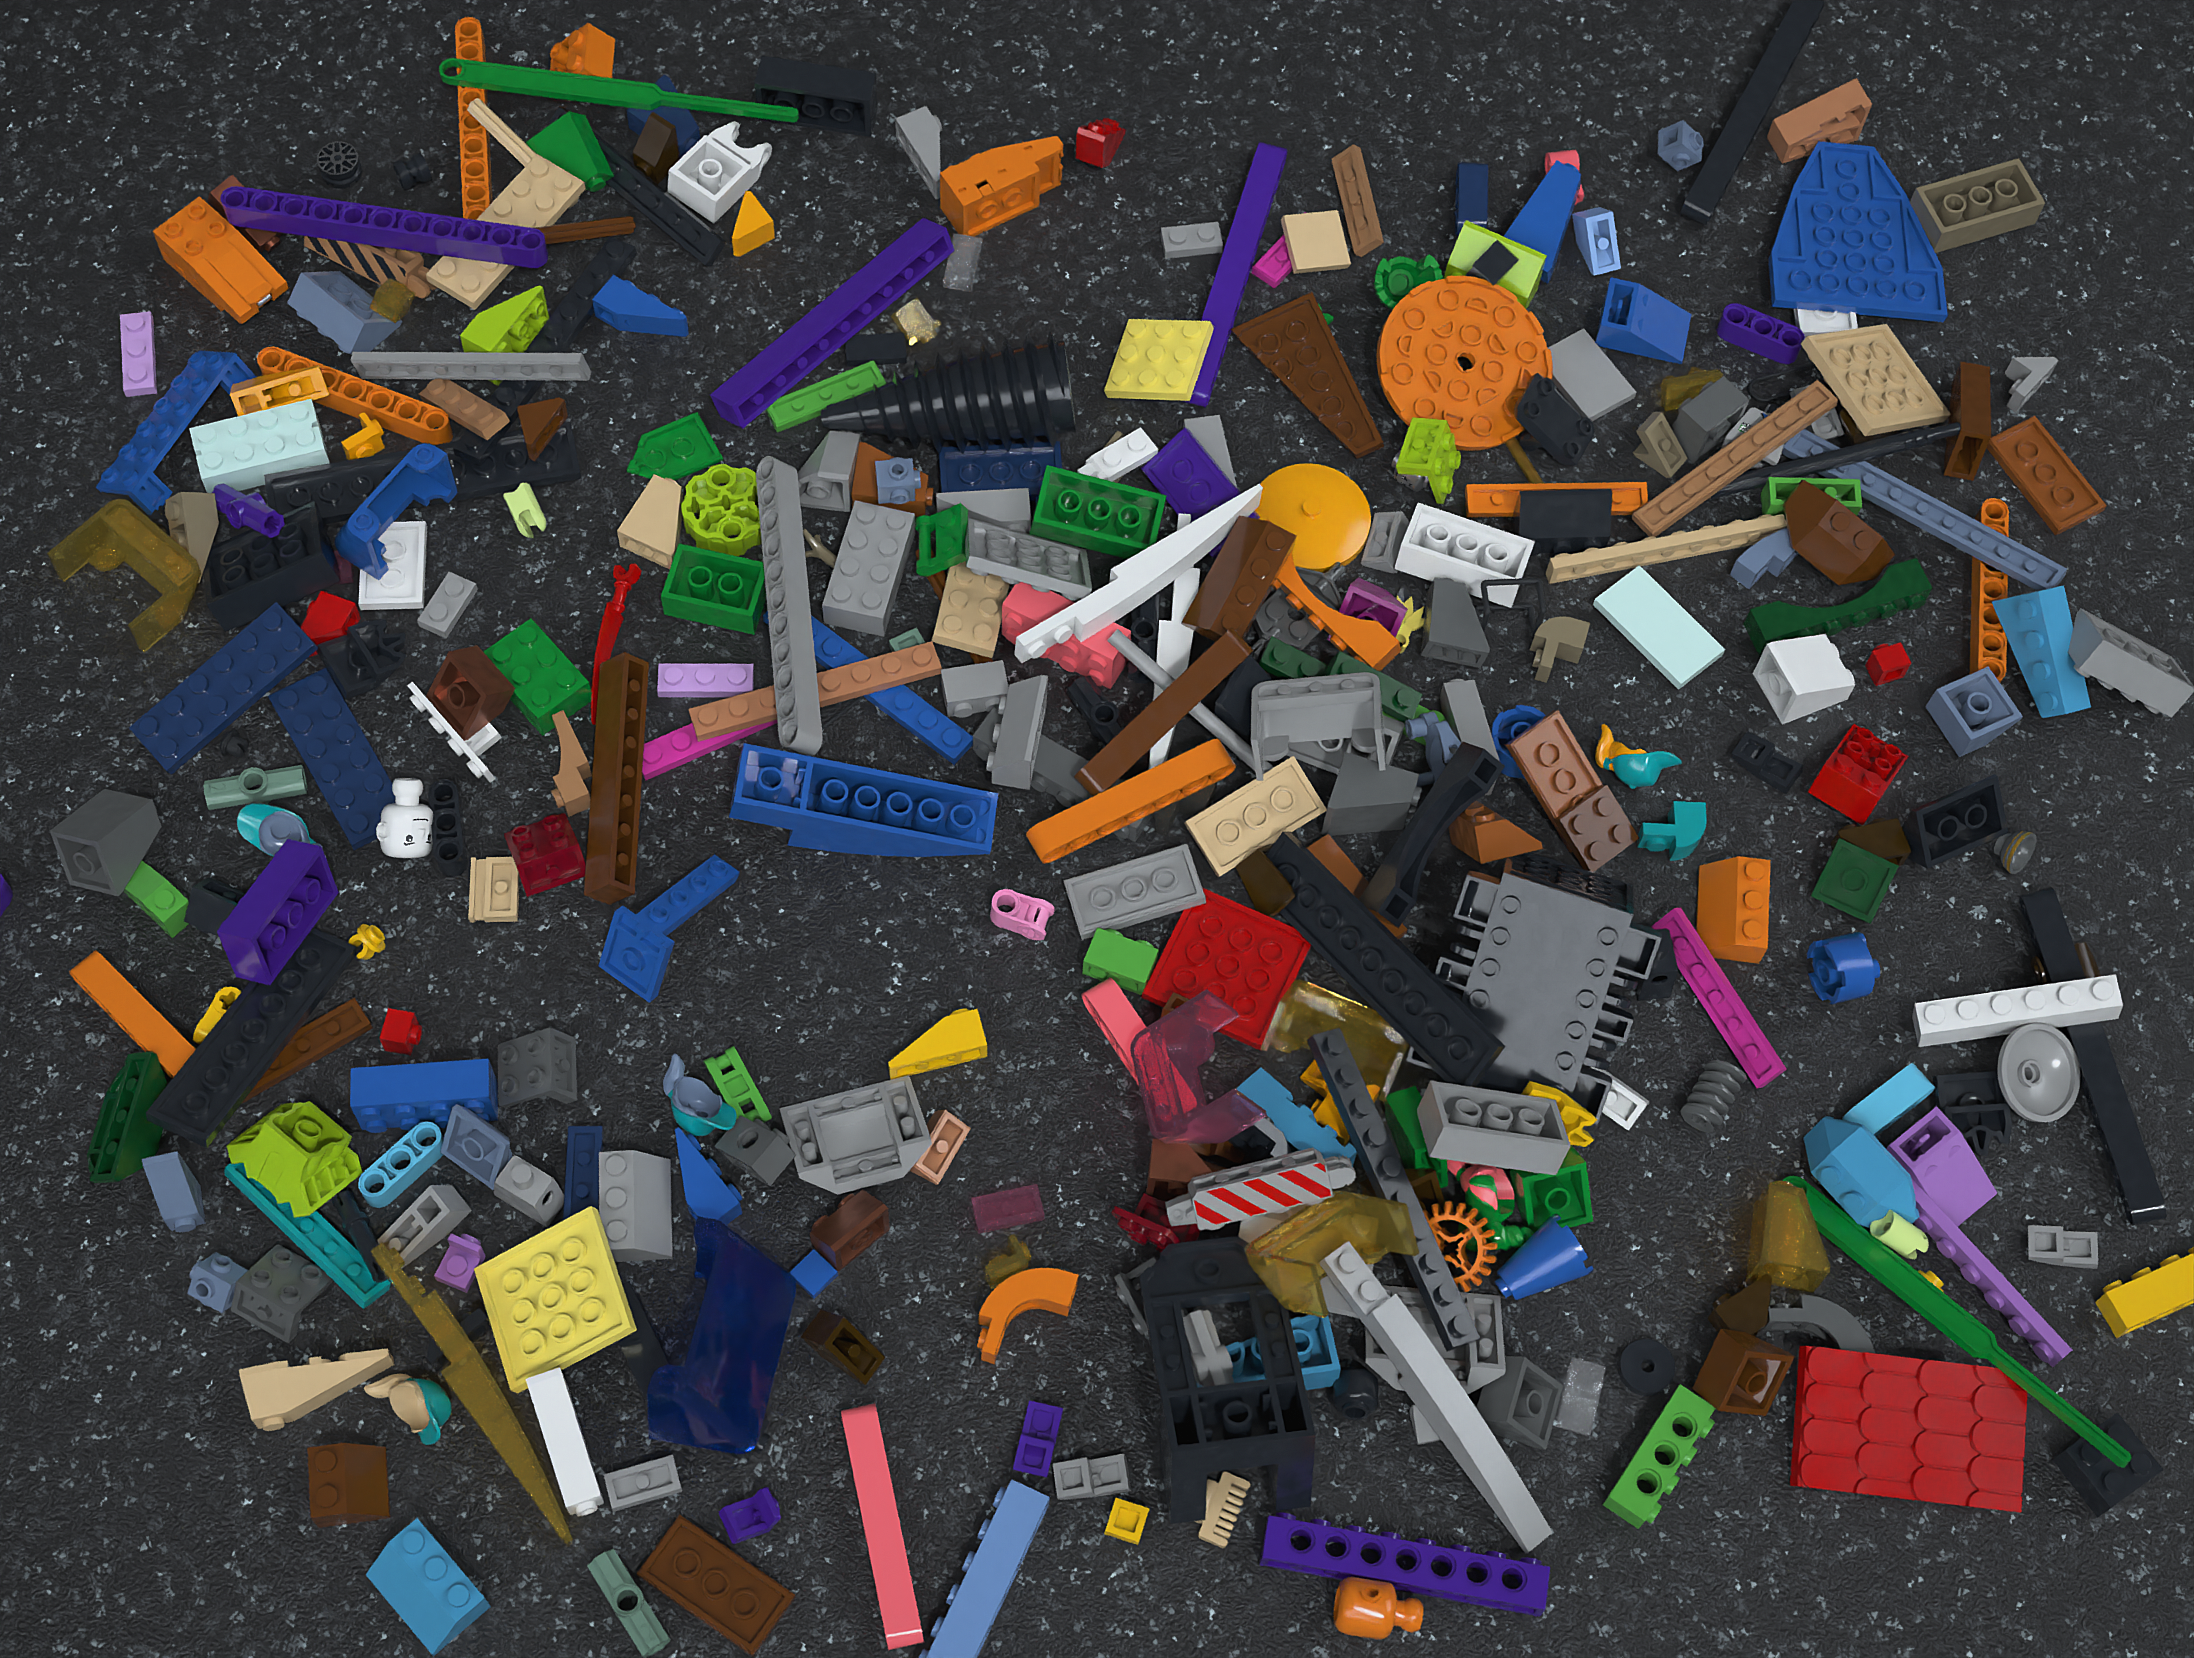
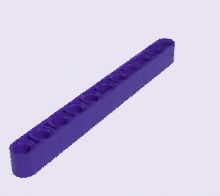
[1182,142,1288,408]
[220,186,548,268]

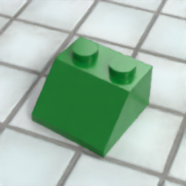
[1510,1145,1593,1233]

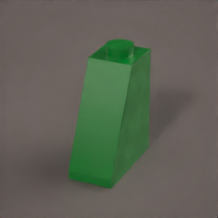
[526,111,614,192]
[1384,1086,1448,1188]

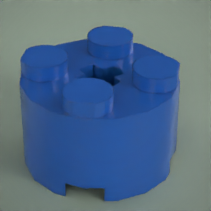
[1490,705,1546,779]
[1807,932,1880,1004]

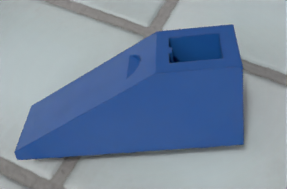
[592,275,689,337]
[675,1127,742,1238]

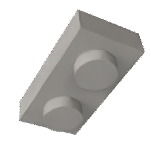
[1160,222,1223,259]
[417,572,478,639]
[604,1455,682,1512]

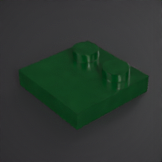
[1811,838,1899,924]

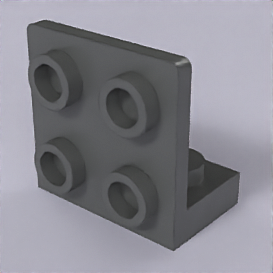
[498,1027,577,1108]
[231,1244,333,1344]

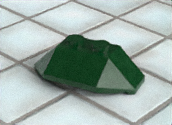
[87,1051,167,1183]

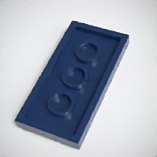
[939,441,1062,501]

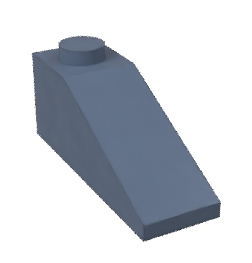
[142,1151,206,1232]

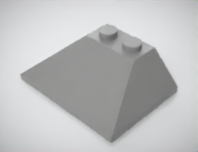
[779,1075,932,1194]
[1365,1285,1506,1395]

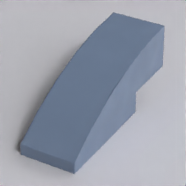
[1730,527,1798,589]

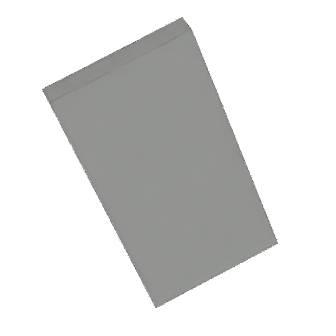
[1063,844,1206,940]

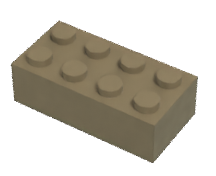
[1910,158,2045,253]

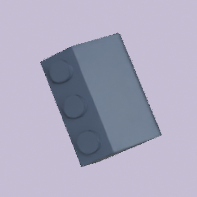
[287,271,402,355]

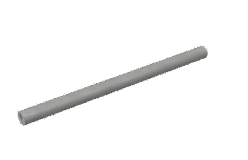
[1107,629,1274,774]

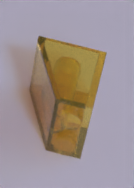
[1746,1181,1830,1293]

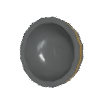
[1994,831,2037,874]

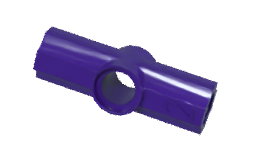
[212,483,285,538]

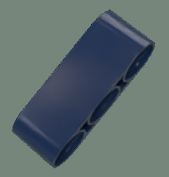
[1455,162,1488,236]

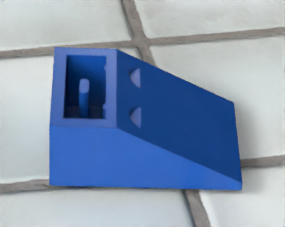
[1595,277,1691,364]

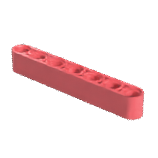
[841,1403,924,1650]

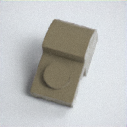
[1530,616,1590,683]

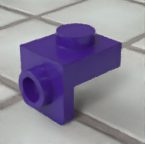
[718,1487,781,1544]

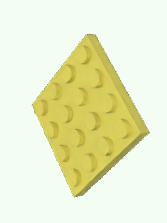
[474,1206,637,1393]

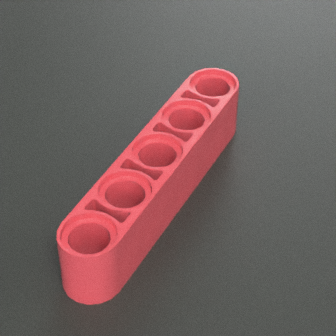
[1081,977,1197,1125]

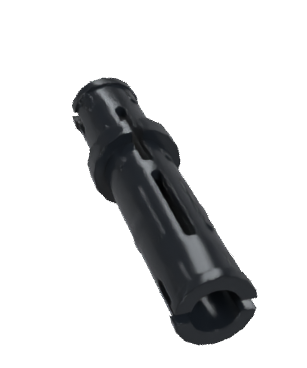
[332,1191,394,1283]

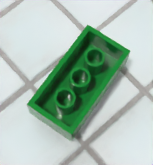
[1029,465,1167,559]

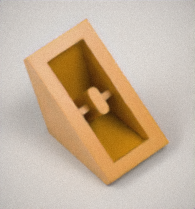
[732,191,775,257]

